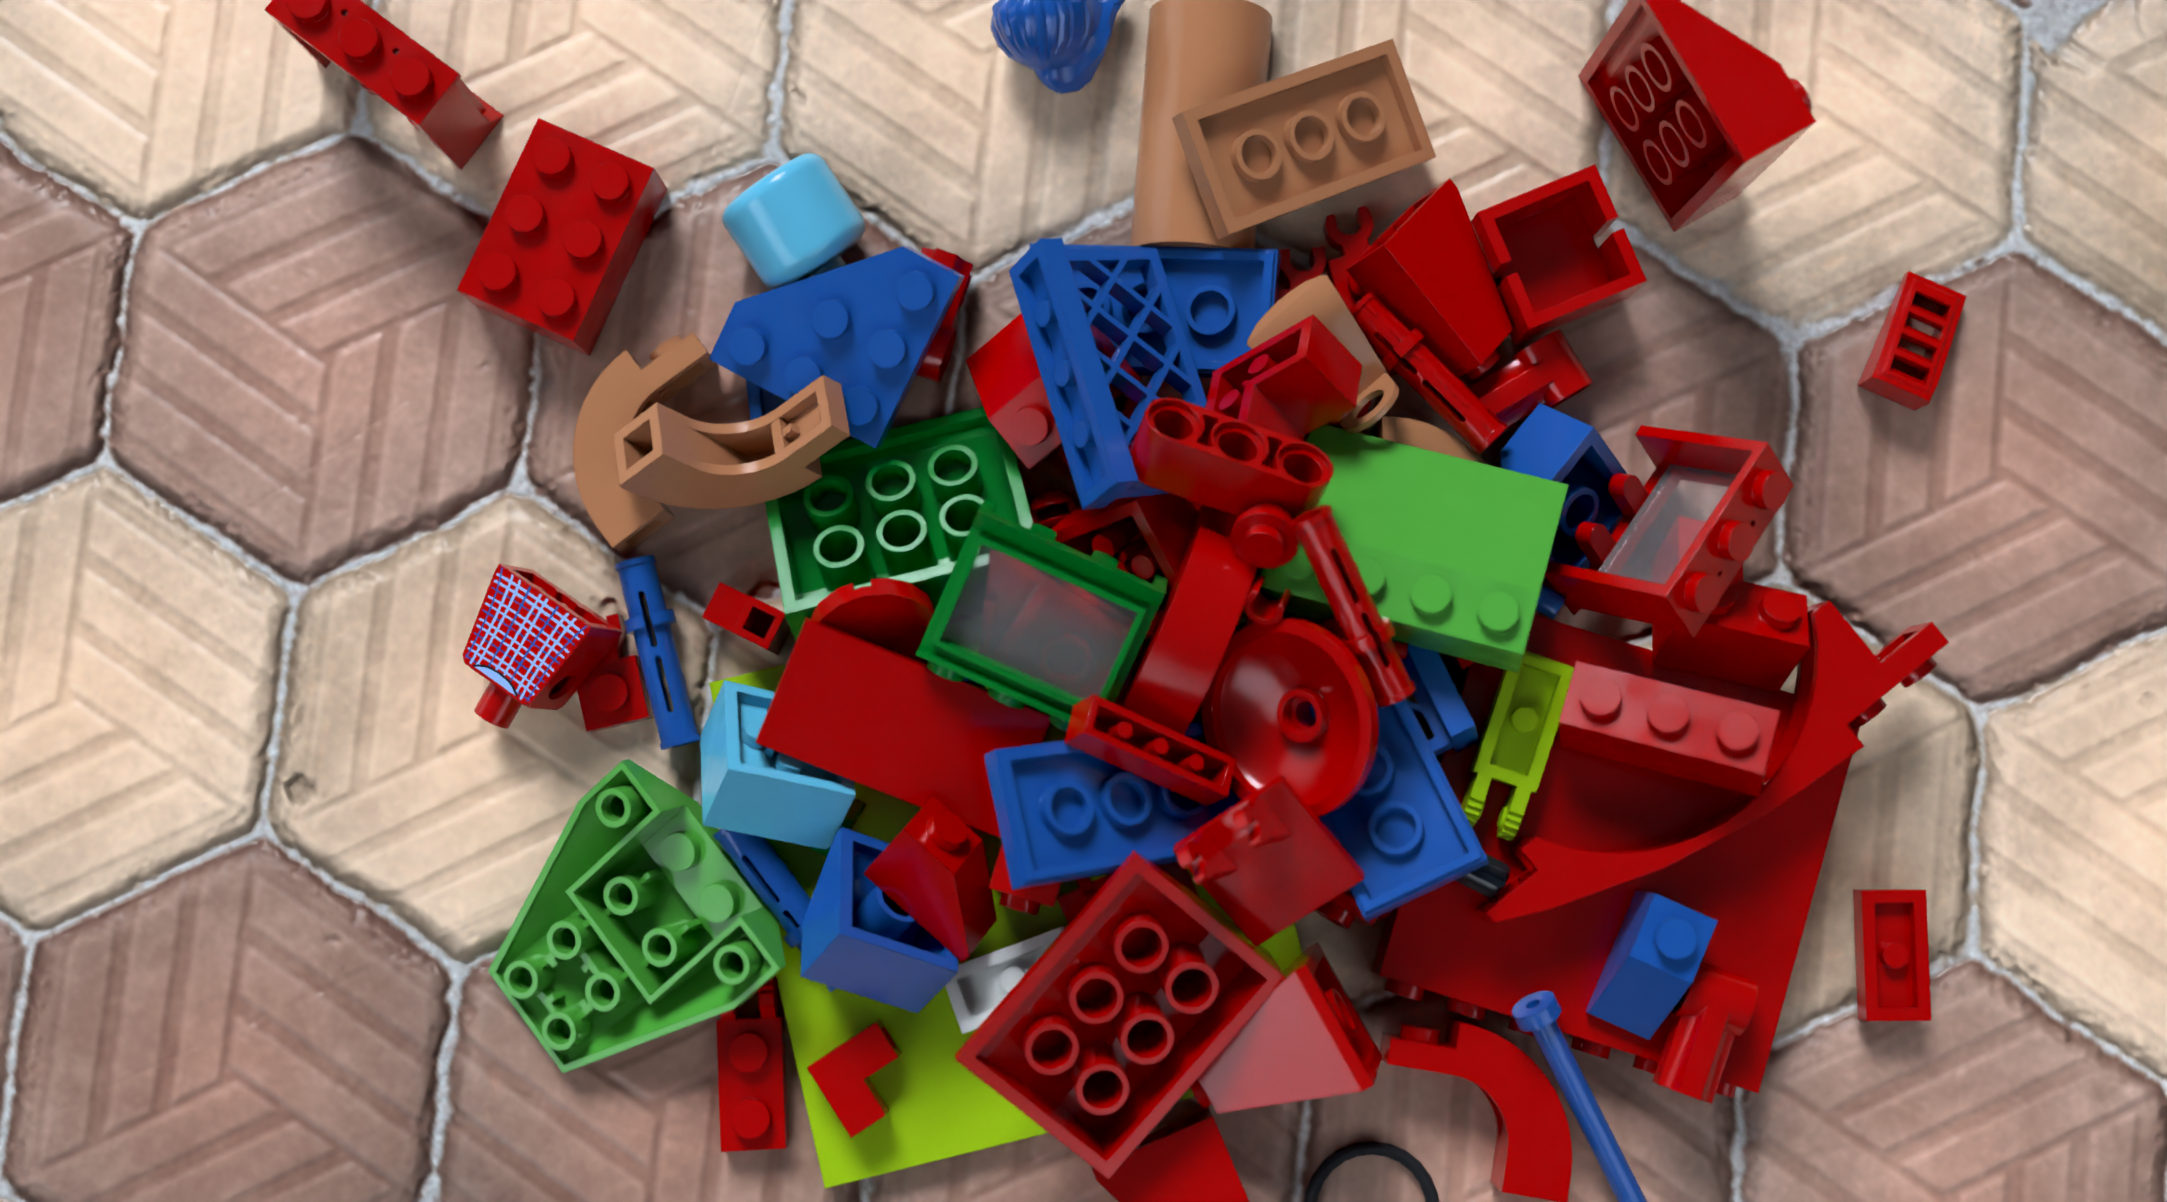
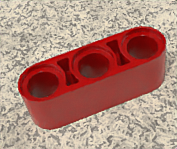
[1129,397,1334,519]

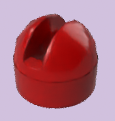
[1029,489,1077,529]

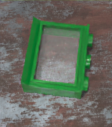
[915,499,1168,732]

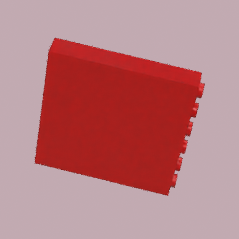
[1371,614,1860,1099]

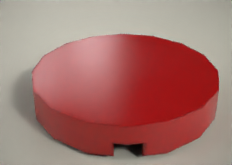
[810,578,935,664]

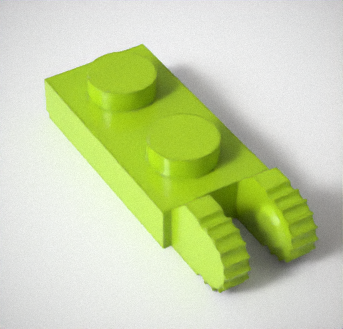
[1461,650,1574,841]

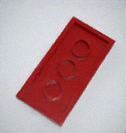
[755,617,1050,838]

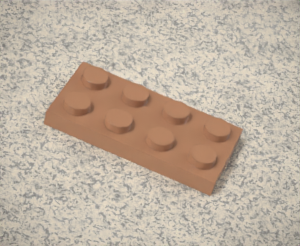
[1172,39,1436,240]

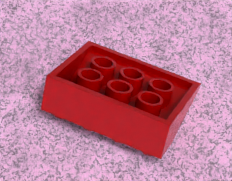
[1578,0,1816,232]
[955,850,1286,1179]

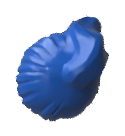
[990,0,1126,94]

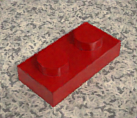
[1853,889,1931,1021]

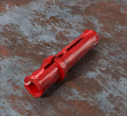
[1350,291,1509,456]
[1289,505,1416,707]

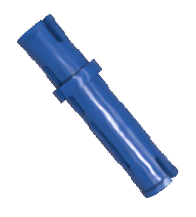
[615,555,700,750]
[713,829,837,992]

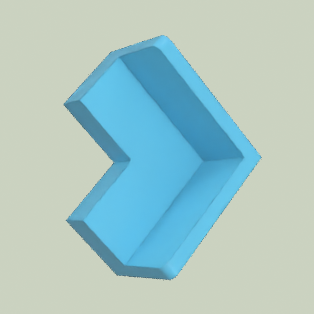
[700,680,856,849]

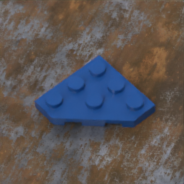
[709,246,965,448]

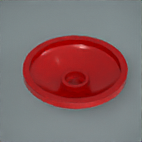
[1201,618,1379,817]

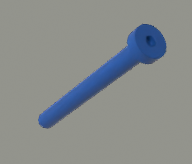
[1511,991,1647,1202]

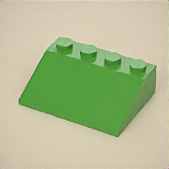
[1260,425,1569,673]

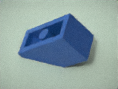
[1585,891,1718,1040]

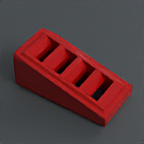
[1857,271,1967,411]

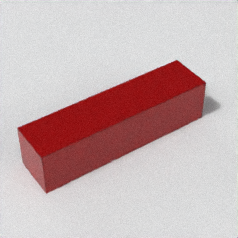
[1064,694,1236,806]

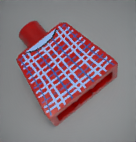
[462,564,623,729]

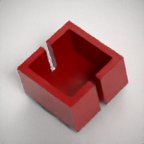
[1471,164,1647,345]

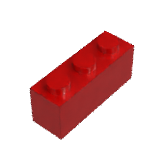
[1559,661,1780,797]

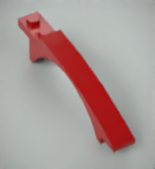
[1475,600,1949,923]

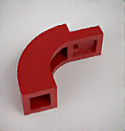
[1121,504,1258,735]
[1380,1017,1573,1202]

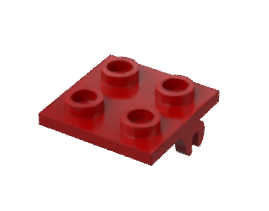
[1173,774,1364,947]

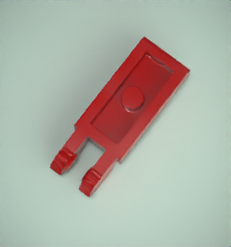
[716,975,789,1152]

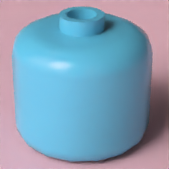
[722,153,865,290]

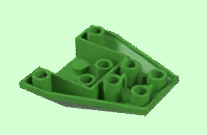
[488,759,786,1073]

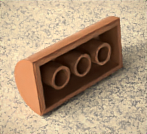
[1130,0,1272,249]

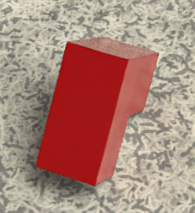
[702,582,791,655]
[807,1019,901,1138]

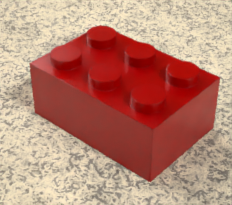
[457,118,668,356]

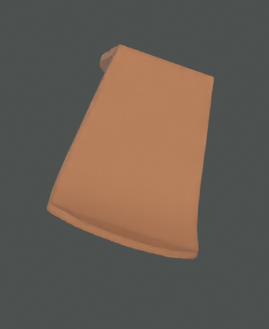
[1247,275,1399,433]

